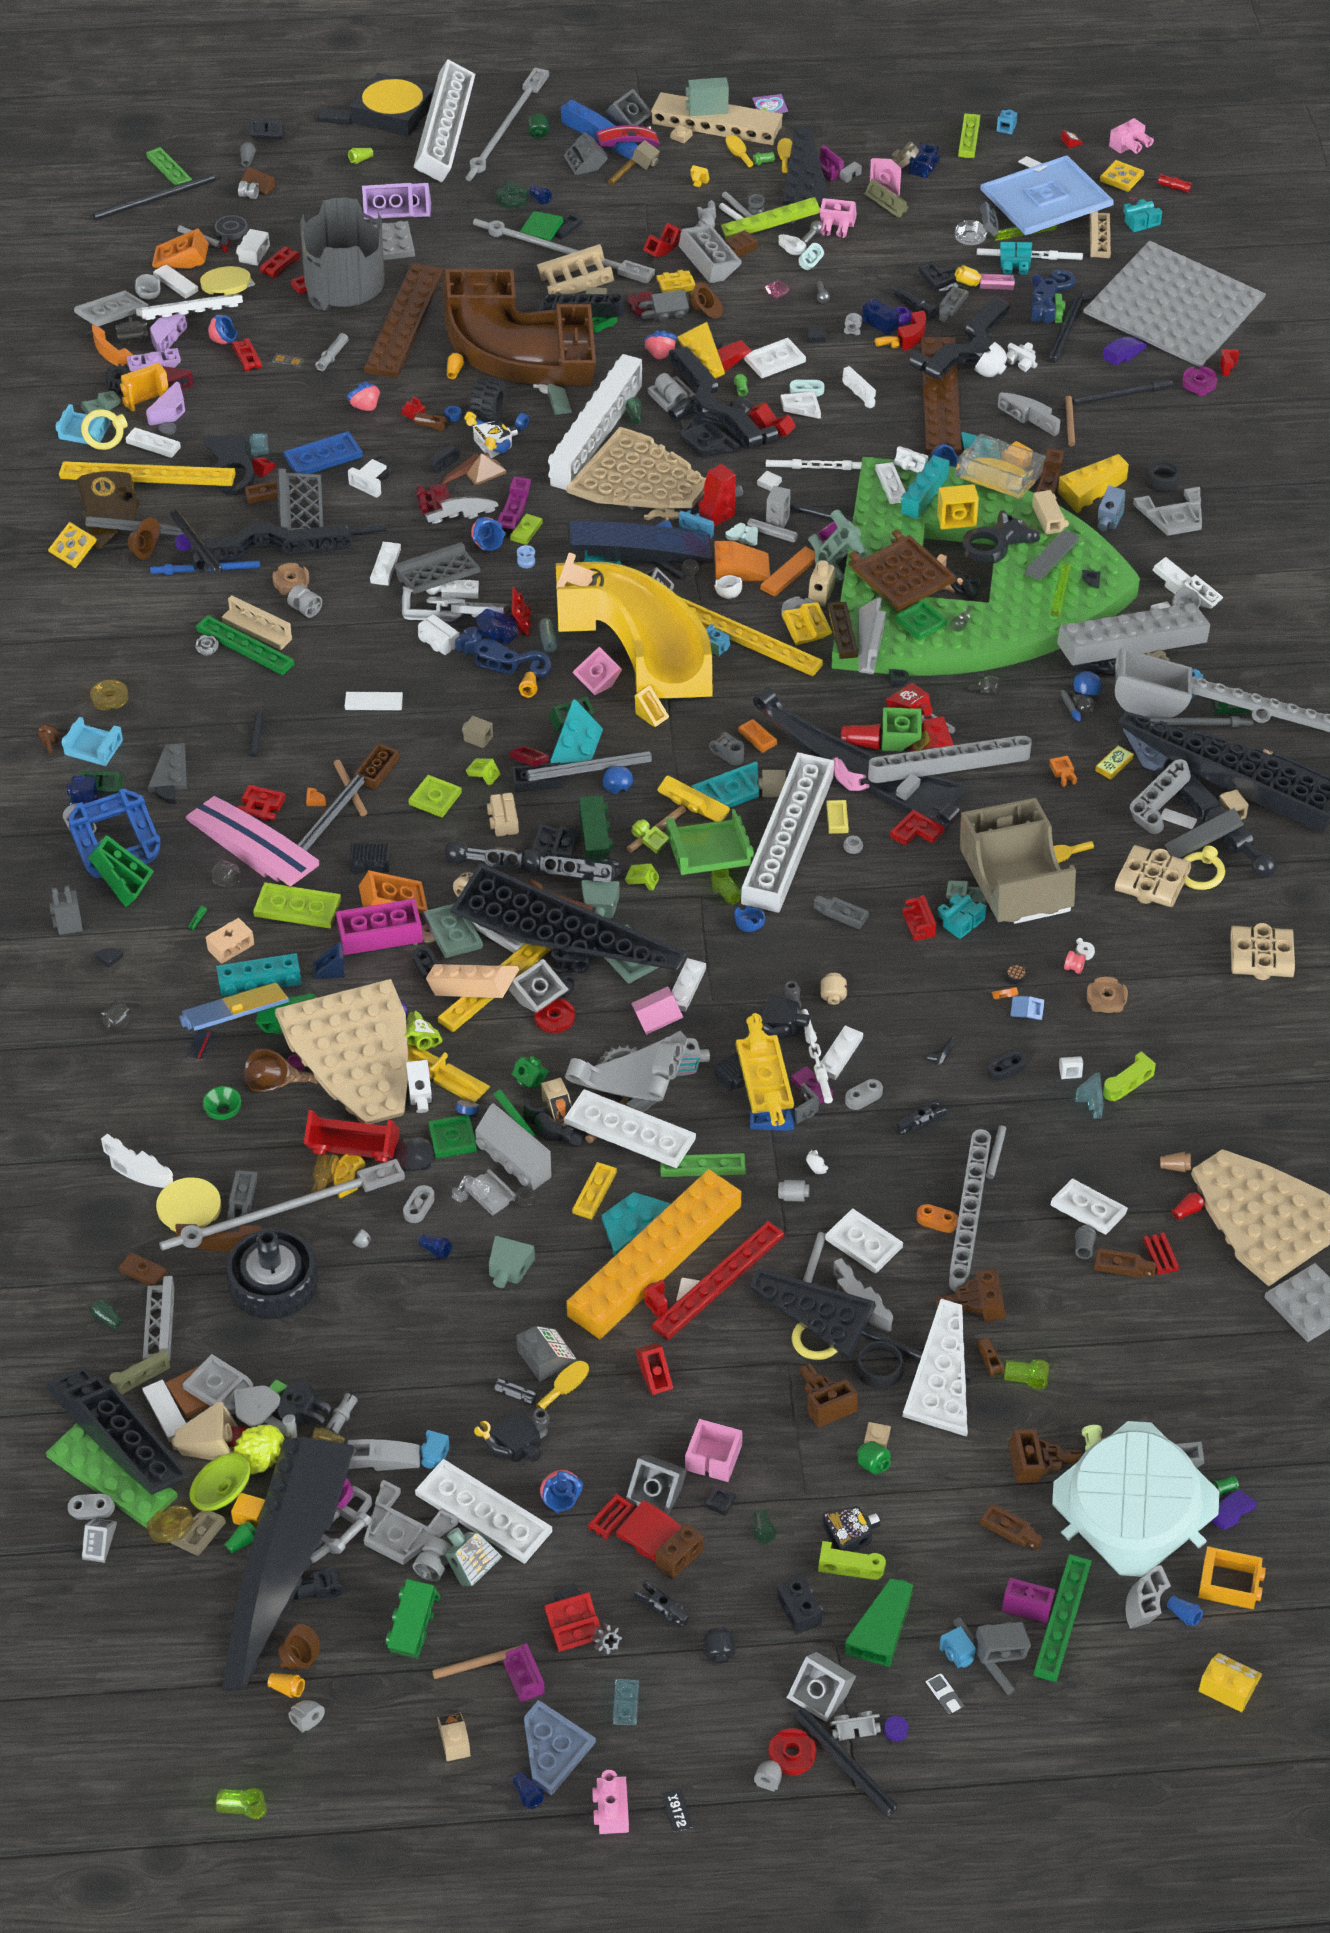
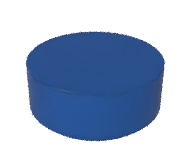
[444,406,462,422]
[515,413,529,431]

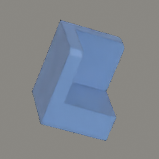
[1011,996,1044,1020]

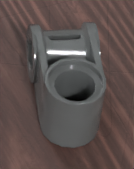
[709,732,744,766]

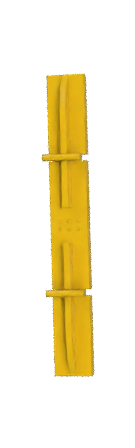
[407,1045,490,1103]

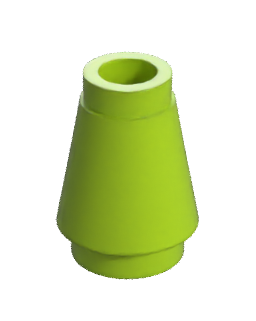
[348,148,373,164]

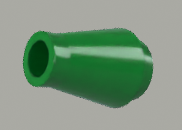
[224,1521,256,1554]

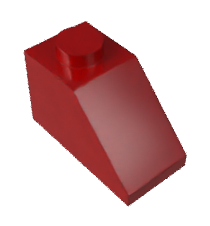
[635,1343,673,1395]

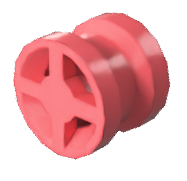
[1064,951,1086,974]

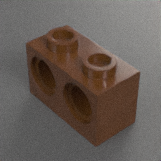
[656,1523,704,1580]

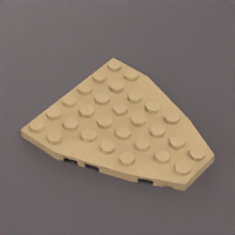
[566,427,706,508]
[275,979,408,1124]
[1191,1149,1330,1286]

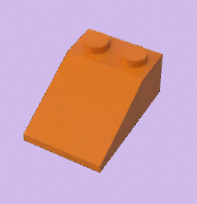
[152,228,209,268]
[714,541,770,581]
[359,870,428,914]

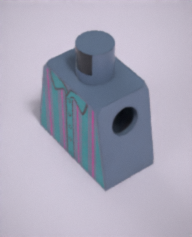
[1098,485,1125,531]

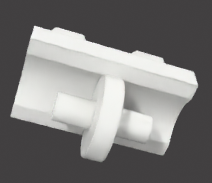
[1006,342,1037,372]
[894,446,928,473]

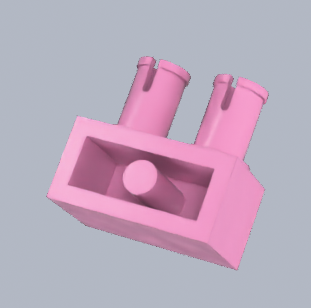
[1109,118,1154,154]
[820,198,857,238]
[592,1770,629,1834]

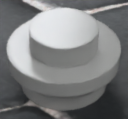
[843,835,863,854]

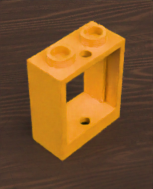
[1198,1546,1266,1610]

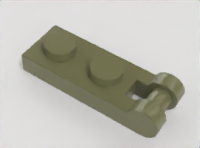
[109,1349,170,1395]

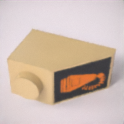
[541,1078,572,1127]
[437,1712,470,1761]

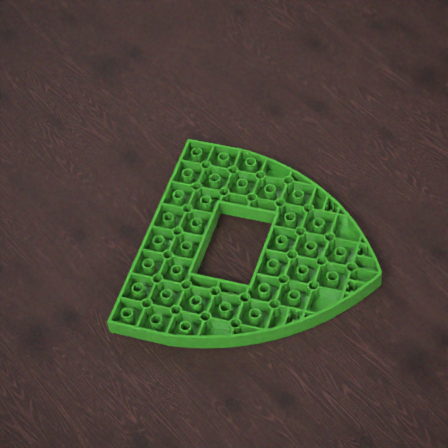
[832,457,1140,676]

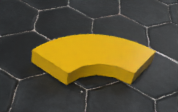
[333,1154,365,1198]

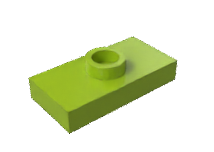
[510,514,542,545]

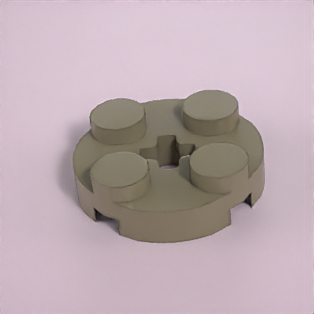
[891,141,919,168]

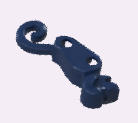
[1031,270,1076,323]
[455,627,551,678]

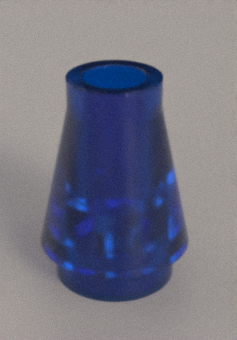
[529,186,552,204]
[419,1234,452,1258]
[513,1773,544,1809]

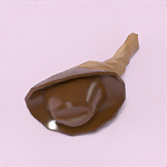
[244,1049,319,1092]

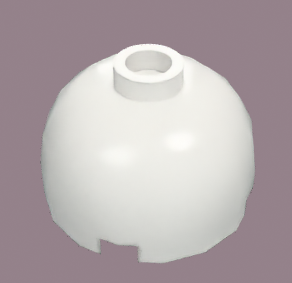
[974,342,1007,378]

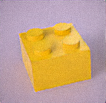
[937,484,979,529]

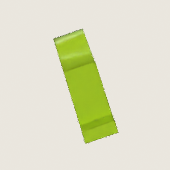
[1103,1051,1156,1101]
[818,1541,886,1580]

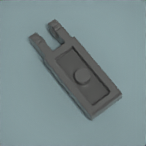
[979,202,999,236]
[228,1170,258,1220]

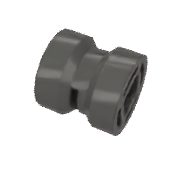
[748,194,765,215]

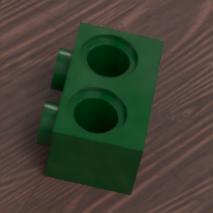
[549,696,595,732]
[80,770,124,793]

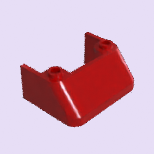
[304,1110,400,1163]

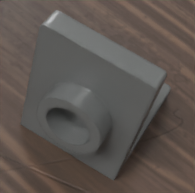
[794,1083,819,1124]

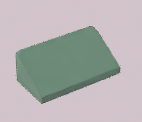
[547,384,572,415]

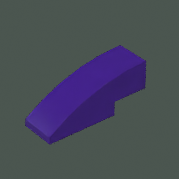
[1103,337,1147,366]

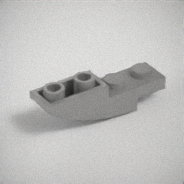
[998,392,1060,437]
[425,496,499,524]
[833,1258,893,1333]
[348,1439,421,1471]

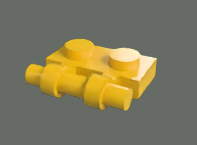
[656,270,696,293]

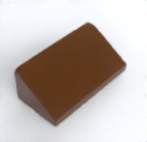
[241,167,275,196]

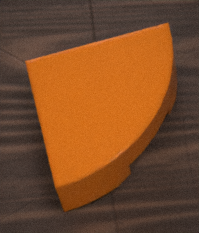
[306,788,326,806]
[992,987,1018,999]

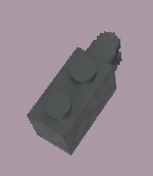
[639,290,689,321]
[49,886,83,935]

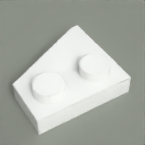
[781,391,821,418]

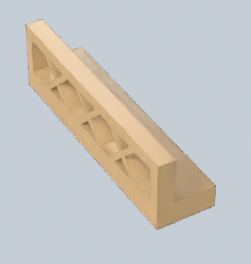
[1090,210,1111,258]
[222,595,292,650]

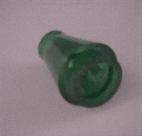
[625,397,642,424]
[90,1299,123,1330]
[753,1509,776,1544]

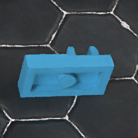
[679,510,714,539]

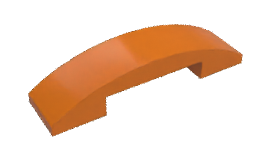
[92,324,133,367]

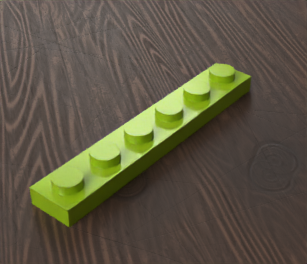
[721,197,820,239]

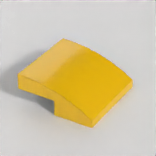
[781,602,832,645]

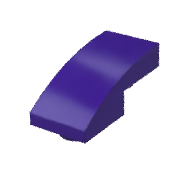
[1211,1490,1257,1530]

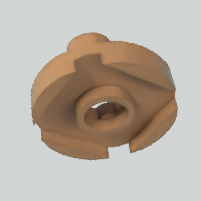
[272,563,310,595]
[1086,977,1128,1013]

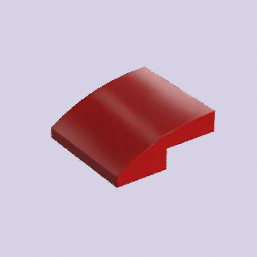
[616,1500,681,1562]
[544,1592,600,1652]

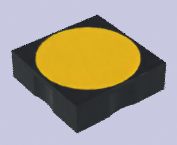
[350,73,435,137]

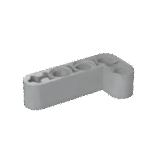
[1130,759,1191,834]

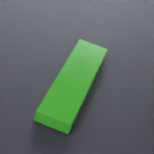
[147,147,192,185]
[660,1153,746,1177]

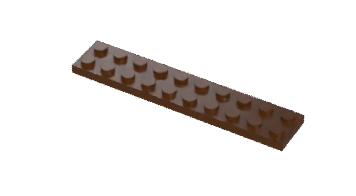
[364,263,444,378]
[921,337,961,455]

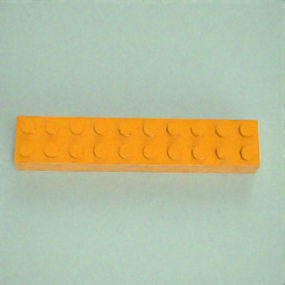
[567,1169,741,1340]

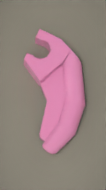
[832,757,869,791]

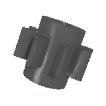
[591,1622,622,1654]

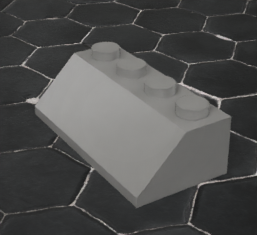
[679,225,742,283]
[475,1103,551,1191]

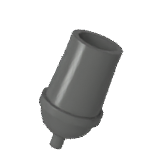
[1075,1224,1097,1259]

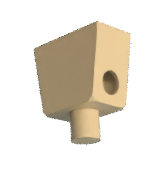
[808,560,835,607]

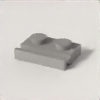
[465,1169,516,1216]

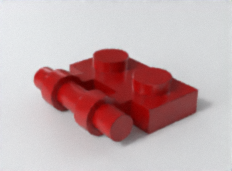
[238,785,286,821]

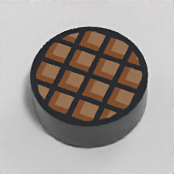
[1006,964,1027,984]

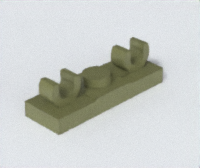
[865,179,909,217]

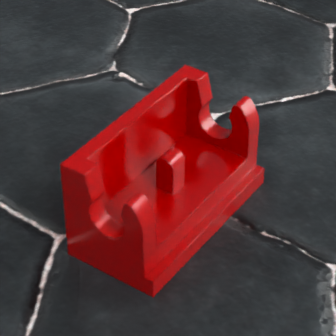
[902,895,936,941]

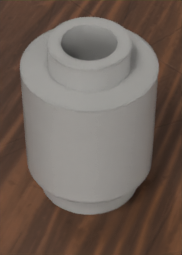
[778,1180,809,1202]

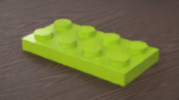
[253,882,341,929]

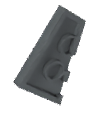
[148,743,187,793]

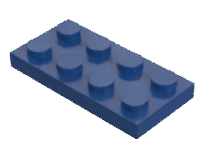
[284,431,363,474]

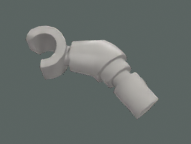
[694,200,716,228]

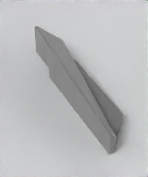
[858,598,886,674]

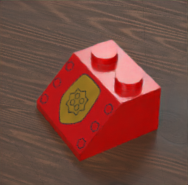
[909,716,954,752]

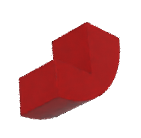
[643,223,682,257]
[897,310,926,351]
[747,402,796,437]

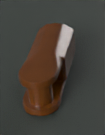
[414,412,448,431]
[977,1338,1005,1377]

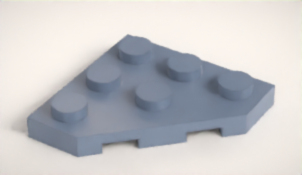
[1123,728,1169,771]
[524,1700,596,1795]

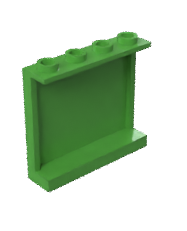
[666,809,754,875]

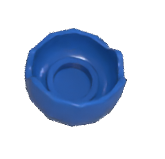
[930,444,958,467]
[1073,671,1102,695]
[602,766,633,794]
[734,906,765,932]

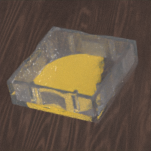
[954,433,1046,499]

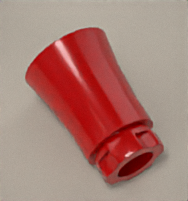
[841,724,882,750]

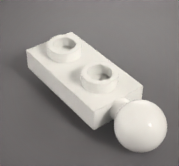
[426,580,479,599]

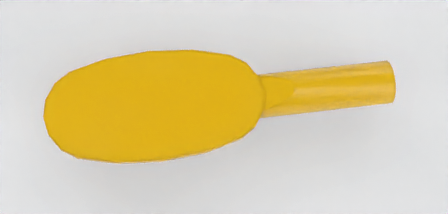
[725,135,753,167]
[777,138,792,173]
[1054,841,1094,863]
[536,1361,589,1409]

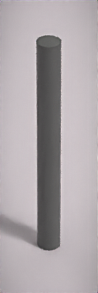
[953,1617,1015,1695]

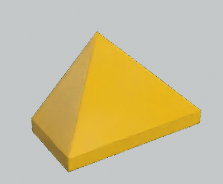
[635,685,669,727]

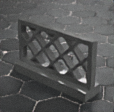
[277,469,323,530]
[395,542,480,594]

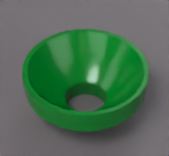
[203,1086,241,1120]

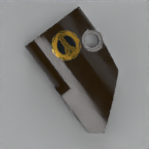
[77,471,139,550]

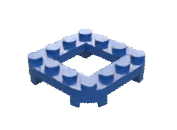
[69,789,160,878]

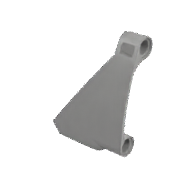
[565,1031,688,1101]

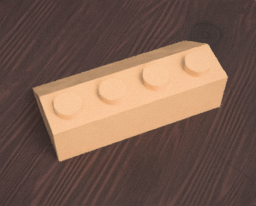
[426,964,519,998]

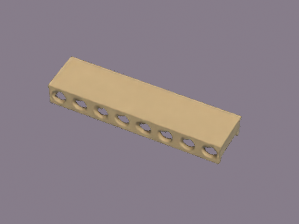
[651,92,783,145]

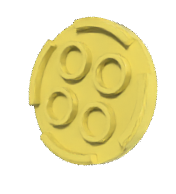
[200,266,251,295]
[156,1178,221,1232]

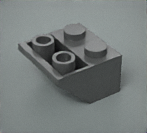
[563,132,608,175]

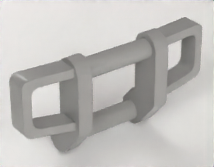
[310,1486,372,1563]

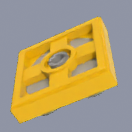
[1100,160,1144,192]
[48,522,97,568]

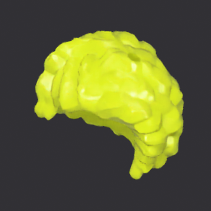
[233,1424,285,1475]

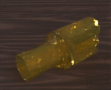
[311,1155,339,1193]

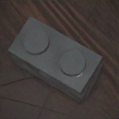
[973,1622,1031,1664]

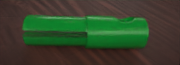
[188,906,207,930]

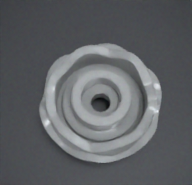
[195,635,218,656]

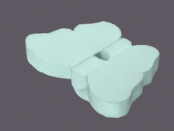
[726,523,758,546]

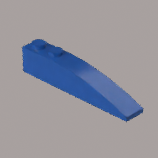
[561,100,638,159]

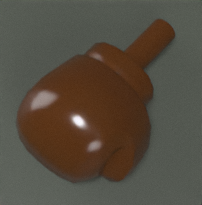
[38,724,60,754]

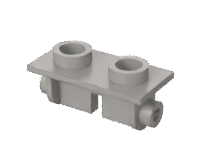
[829,1711,881,1741]

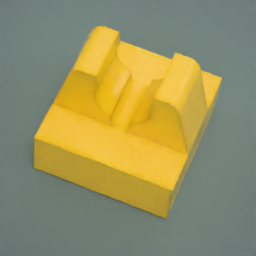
[690,165,709,188]

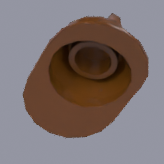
[688,282,723,319]
[128,517,160,560]
[278,1624,320,1670]

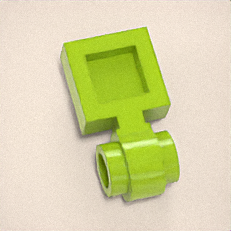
[631,819,670,854]

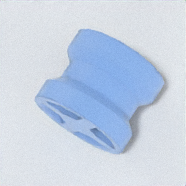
[517,545,535,568]

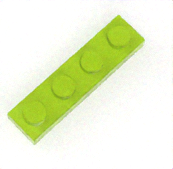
[958,114,980,158]

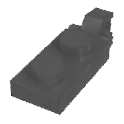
[938,286,969,322]
[813,895,869,930]

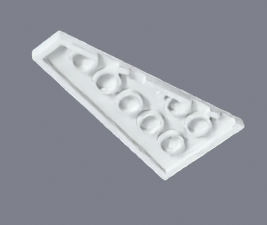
[902,1299,968,1436]

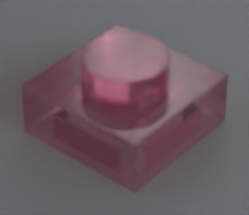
[766,279,789,299]

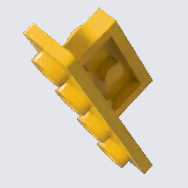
[657,776,730,822]

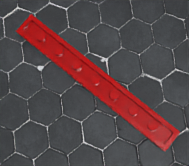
[652,1221,784,1341]

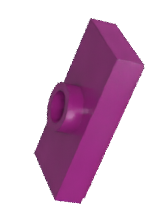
[791,1066,833,1104]

